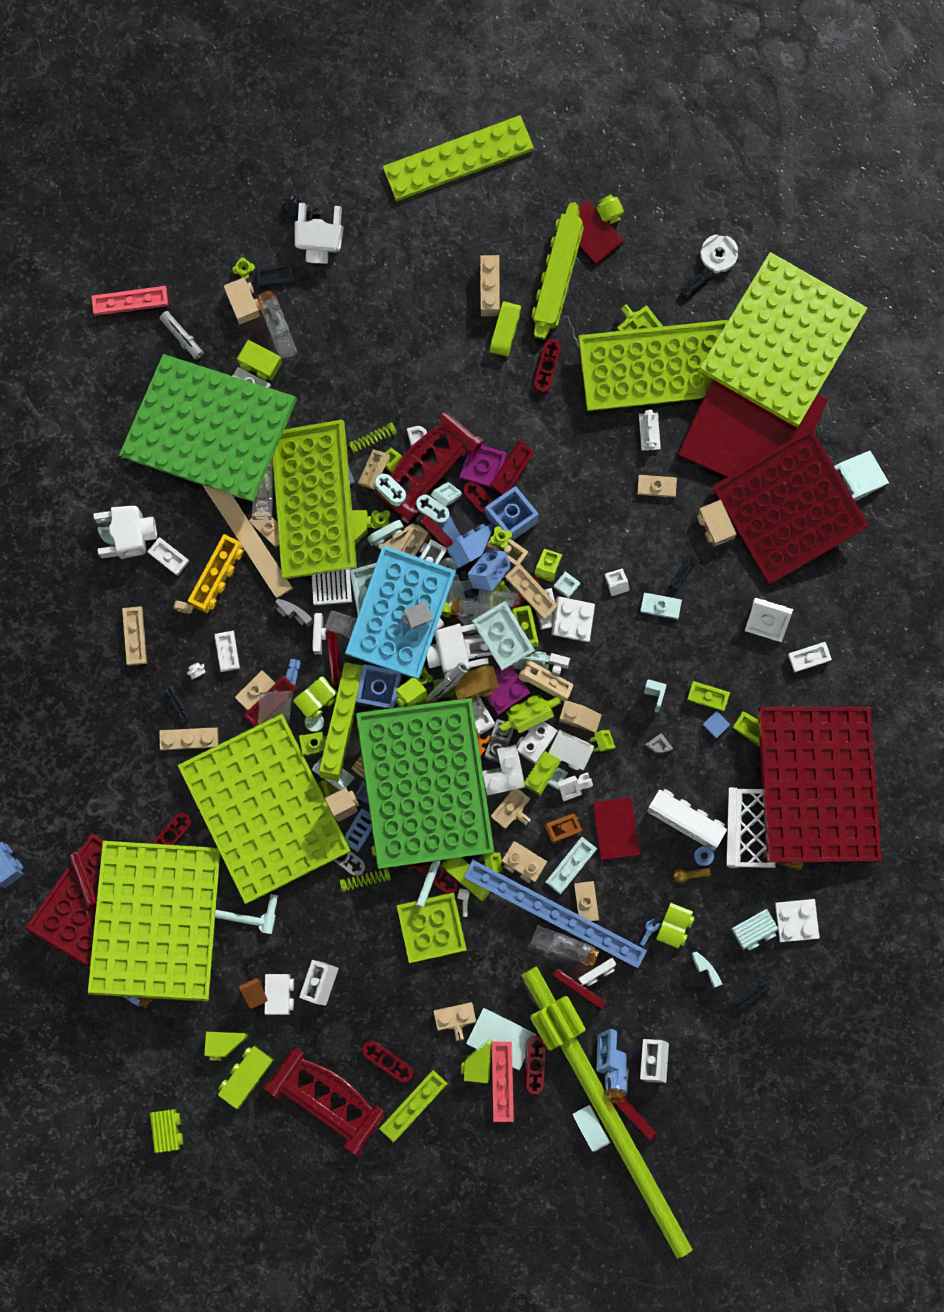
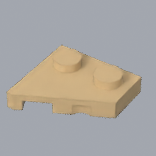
[378,523,429,556]

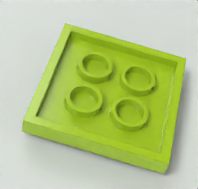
[397,893,467,963]

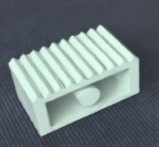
[731,909,779,951]

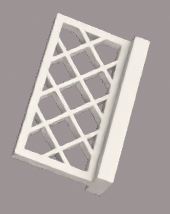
[727,788,776,868]

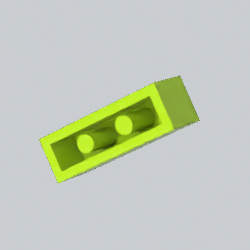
[218,1046,274,1109]

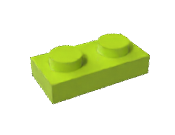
[687,681,730,712]

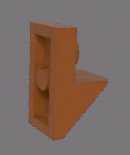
[545,813,582,844]
[239,978,268,1008]

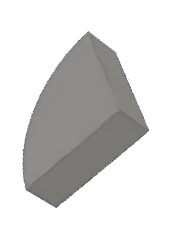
[646,733,673,753]

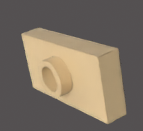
[358,450,390,490]
[637,475,677,498]
[249,508,279,548]
[235,671,275,710]
[574,881,599,921]

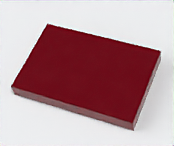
[579,200,624,265]
[593,797,640,860]

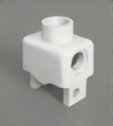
[295,203,344,264]
[94,506,157,559]
[427,624,489,676]

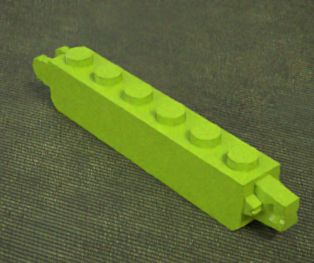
[532,202,584,340]

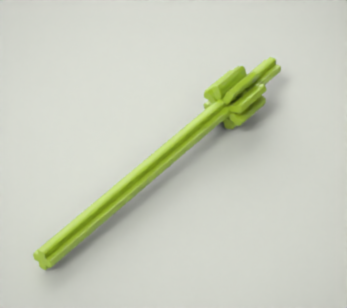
[521,967,693,1259]

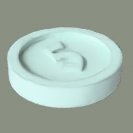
[305,715,324,732]

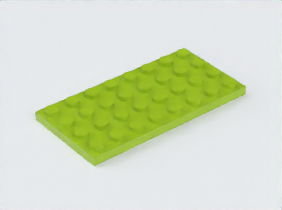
[578,320,728,411]
[273,420,357,579]

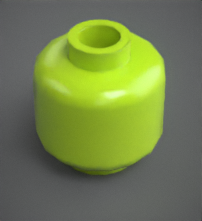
[597,195,624,224]

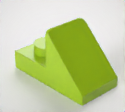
[534,549,562,582]

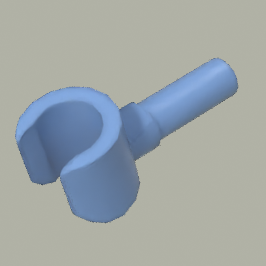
[640,919,661,946]

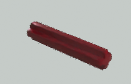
[326,630,341,686]
[70,852,97,907]

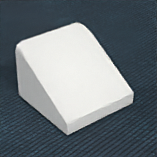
[605,569,629,596]

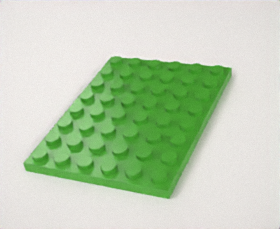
[119,354,297,502]
[356,698,494,869]

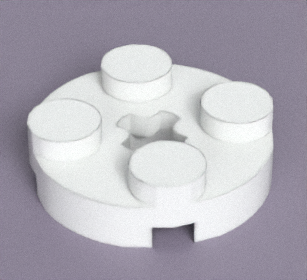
[700,235,738,273]

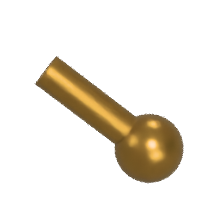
[673,868,710,884]

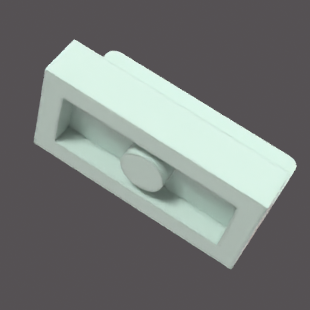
[644,680,666,712]

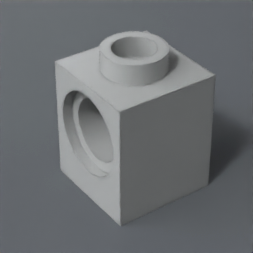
[402,601,433,631]

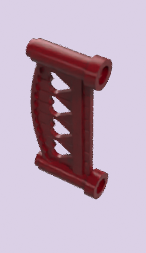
[374,412,484,526]
[262,1047,385,1157]

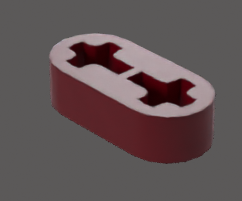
[464,482,493,514]

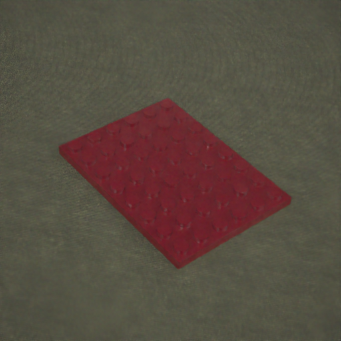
[757,707,882,863]

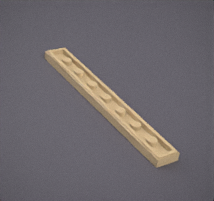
[203,485,293,599]

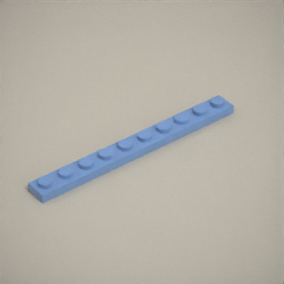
[464,860,647,968]

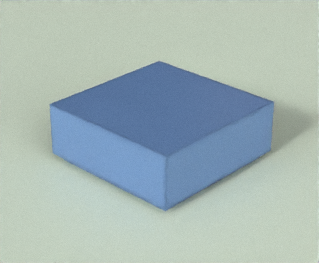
[703,711,730,738]

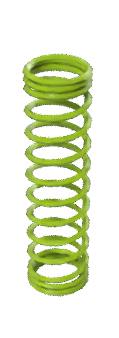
[348,423,397,453]
[340,868,391,892]

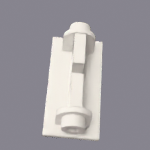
[639,410,661,451]

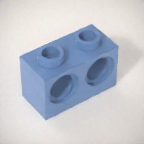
[468,549,512,591]

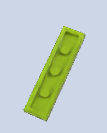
[379,1070,448,1143]

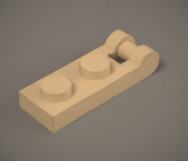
[518,660,573,702]

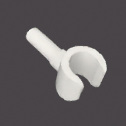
[458,888,470,917]

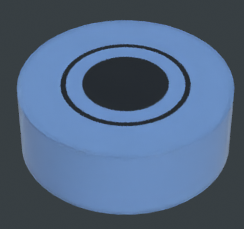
[694,846,714,866]

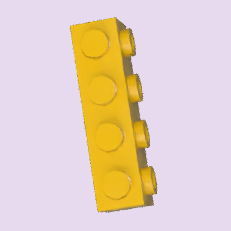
[188,534,244,614]

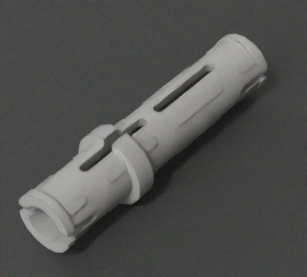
[159,311,204,360]
[427,662,468,704]

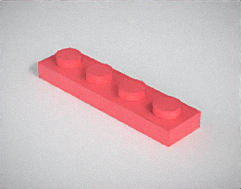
[92,286,169,316]
[492,1041,514,1122]

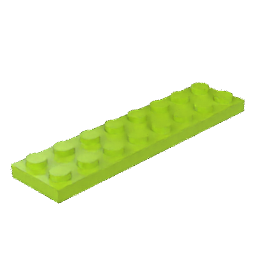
[383,115,534,201]

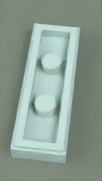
[545,837,597,895]

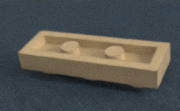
[504,563,558,619]
[122,606,147,666]
[160,728,219,751]

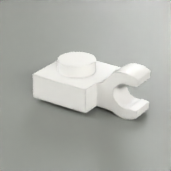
[557,773,593,801]

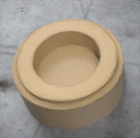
[173,601,193,614]

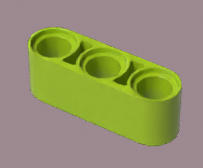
[490,301,522,357]
[440,857,491,902]

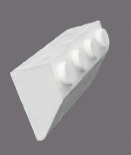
[647,789,727,851]

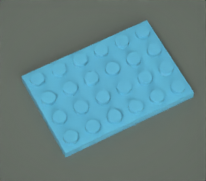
[345,545,456,679]

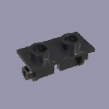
[281,195,321,222]

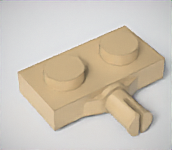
[491,789,531,829]
[434,1002,476,1041]

